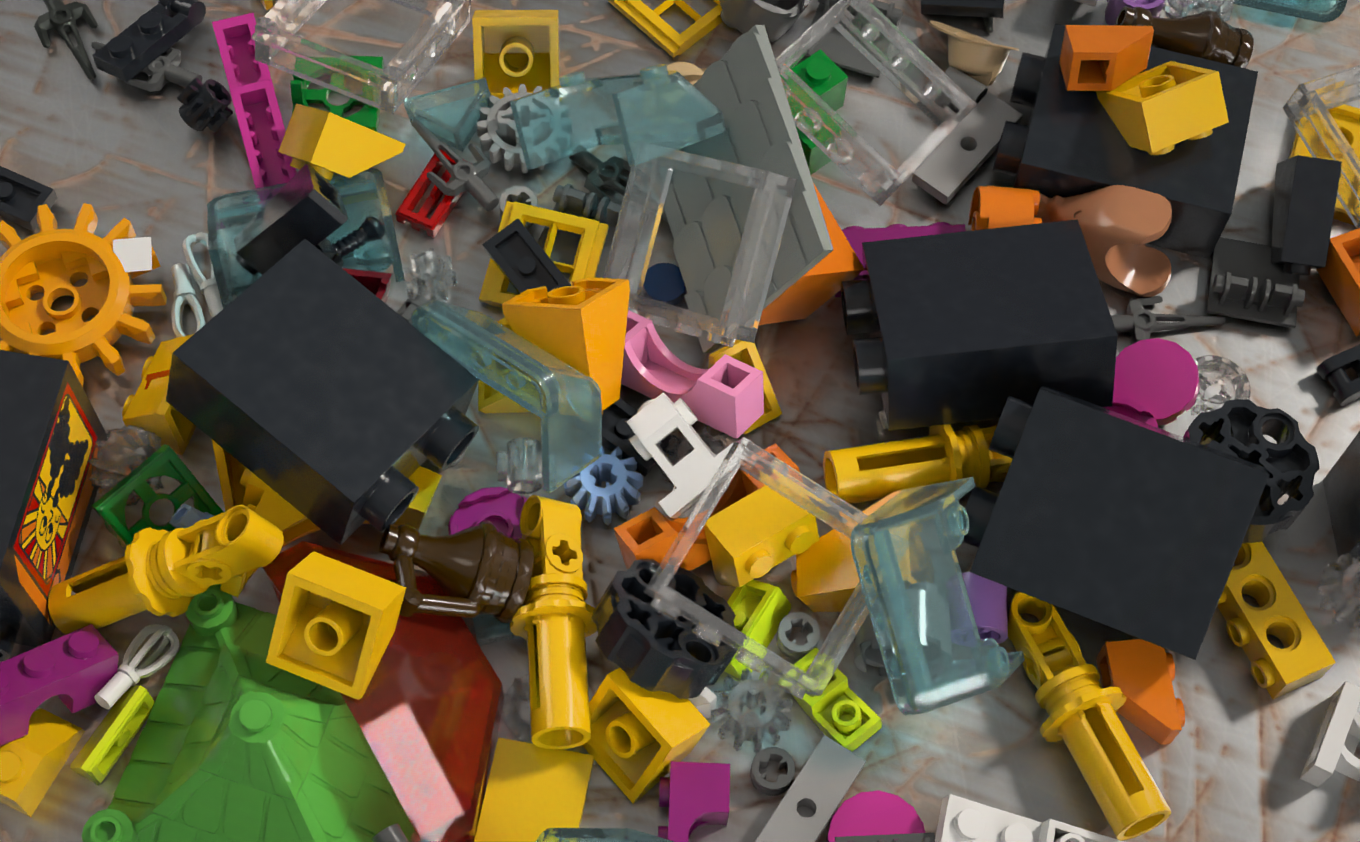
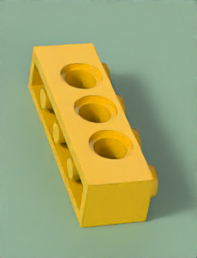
[1217,542,1336,700]

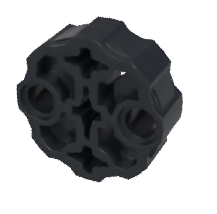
[1183,399,1320,543]
[591,559,741,699]

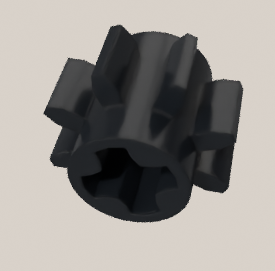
[177,78,233,133]

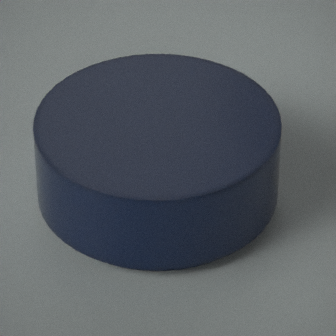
[643,263,686,308]

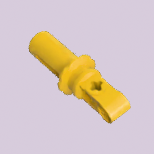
[823,424,1013,506]
[510,495,597,749]
[48,505,284,635]
[1008,591,1171,841]

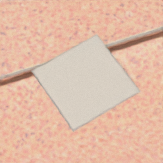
[113,237,152,272]

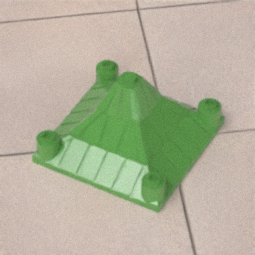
[82,584,473,842]

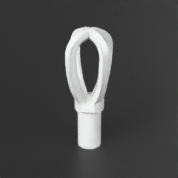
[182,232,226,319]
[171,263,206,338]
[94,624,179,709]

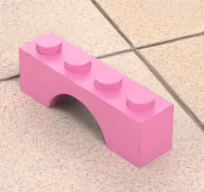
[621,310,764,439]

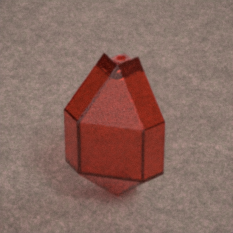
[262,541,505,842]

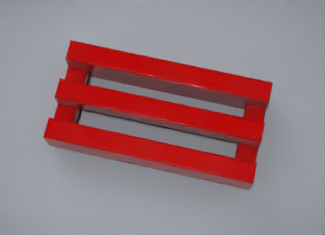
[395,150,472,238]

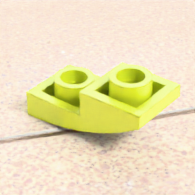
[780,647,882,752]

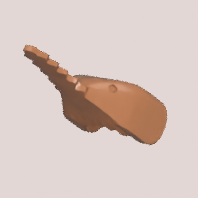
[1034,185,1172,297]

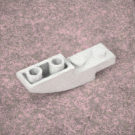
[935,794,1123,842]

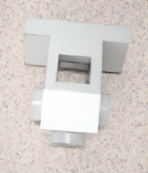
[627,393,749,518]
[1300,681,1360,787]

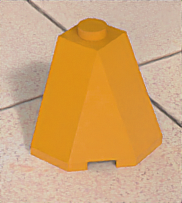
[502,277,630,419]
[791,491,934,612]

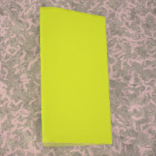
[724,579,791,681]
[70,685,155,785]

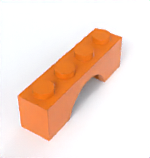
[613,443,807,571]

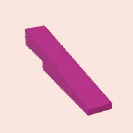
[212,13,297,210]

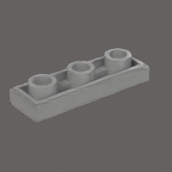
[912,92,1023,205]
[755,735,866,842]

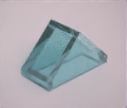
[403,78,491,152]

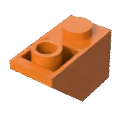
[1059,25,1154,91]
[1096,639,1185,745]

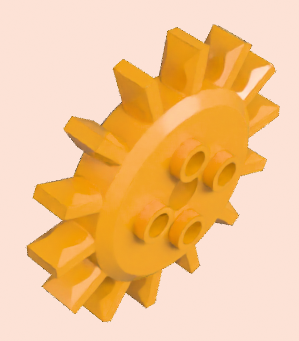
[0,203,167,387]

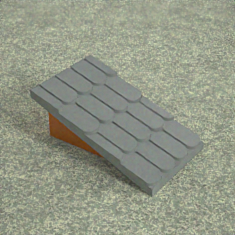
[645,25,865,354]

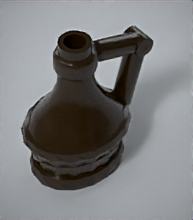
[1115,6,1254,69]
[379,520,534,623]

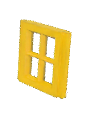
[607,0,723,58]
[479,201,609,308]

